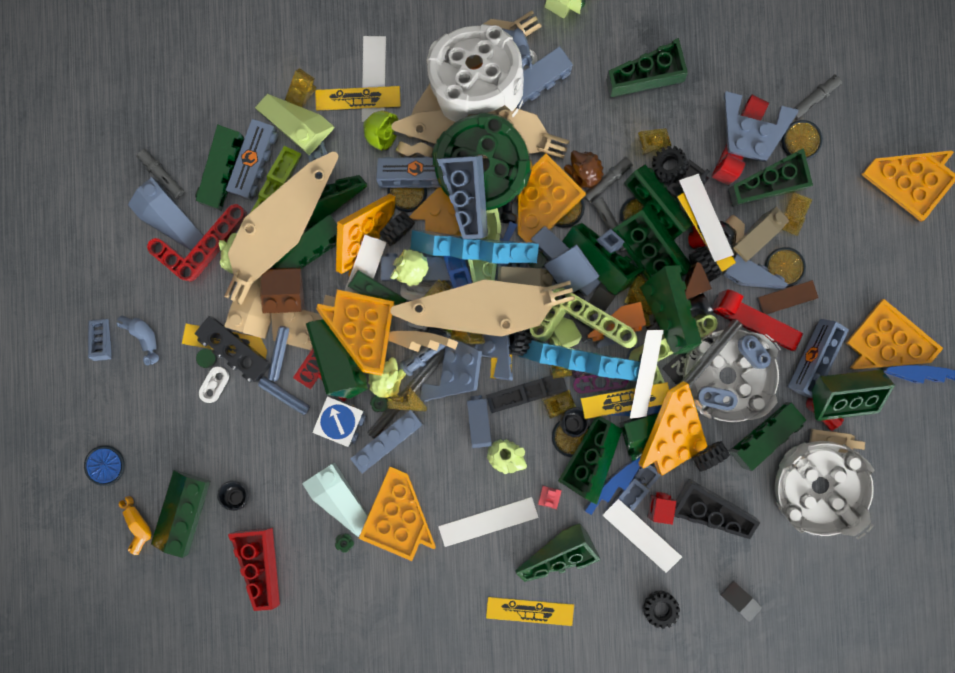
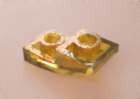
[782,192,812,236]

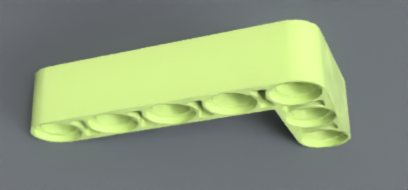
[530,288,637,348]
[629,314,718,385]

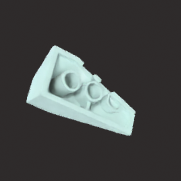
[302,463,368,537]

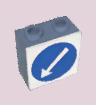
[312,396,366,447]

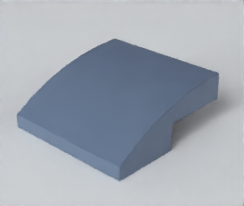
[544,245,599,293]

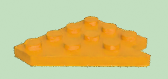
[861,151,955,222]
[518,154,586,243]
[409,188,462,236]
[336,193,396,277]
[316,289,394,376]
[845,299,943,370]
[638,381,708,476]
[358,466,436,561]

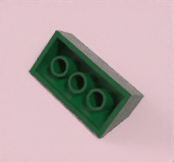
[624,164,693,239]
[612,203,692,280]
[306,319,368,399]
[812,369,895,421]
[151,470,211,558]

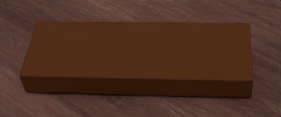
[757,280,819,315]

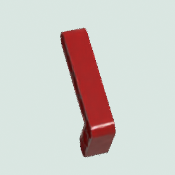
[711,94,769,186]
[147,204,247,282]
[712,289,803,352]

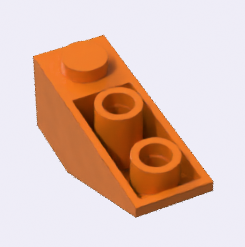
[587,302,646,341]

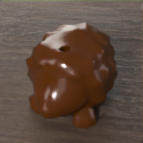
[564,150,604,188]

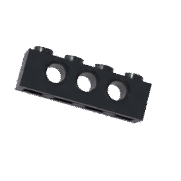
[194,316,271,383]

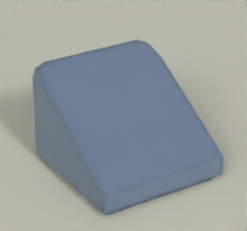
[597,229,624,254]
[595,335,617,348]

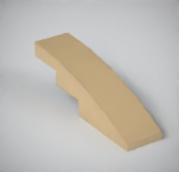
[388,331,458,352]

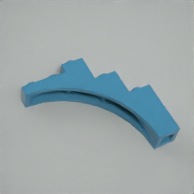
[410,230,539,263]
[518,339,641,381]

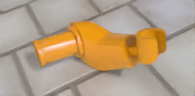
[118,496,152,555]

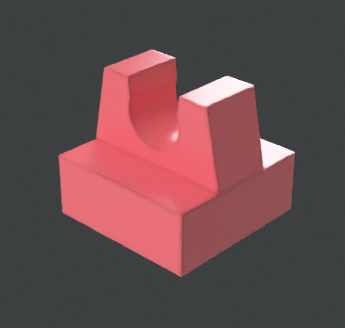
[538,485,561,509]

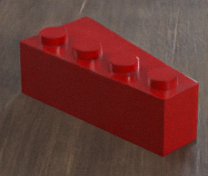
[228,528,280,611]

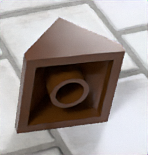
[684,262,712,299]

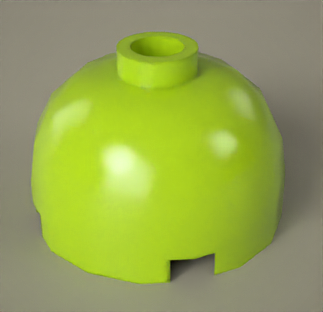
[363,111,399,150]

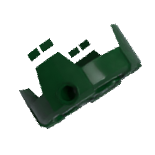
[432,113,533,211]

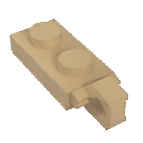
[809,429,865,453]

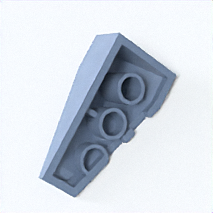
[128,177,204,250]

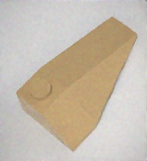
[224,268,271,339]

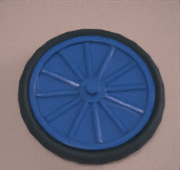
[84,445,125,486]

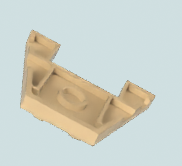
[271,295,335,350]

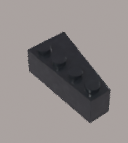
[674,479,760,539]

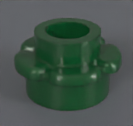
[370,395,389,413]
[335,533,354,553]

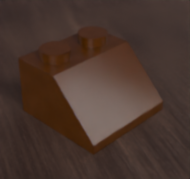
[261,267,305,313]

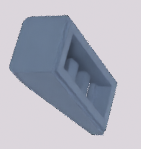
[88,319,112,361]

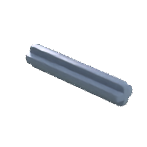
[268,326,289,381]
[258,377,310,415]

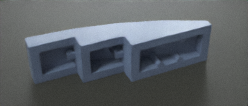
[531,226,600,296]
[610,462,661,511]

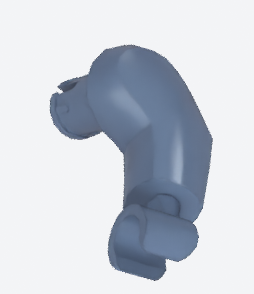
[502,28,532,69]
[116,315,159,366]

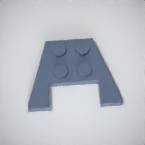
[723,91,798,162]
[420,327,482,401]
[458,331,513,380]

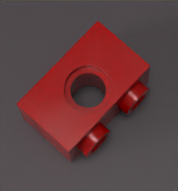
[647,492,676,525]

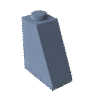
[467,395,492,448]

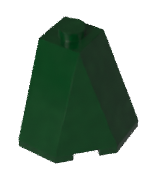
[619,413,659,461]

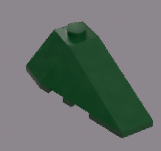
[306,175,367,228]
[515,523,600,582]

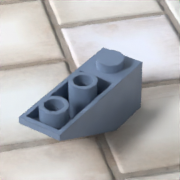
[723,254,788,289]

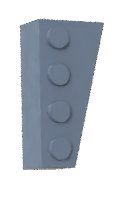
[437,156,488,239]

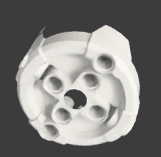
[427,24,524,122]
[683,330,781,422]
[775,441,875,539]

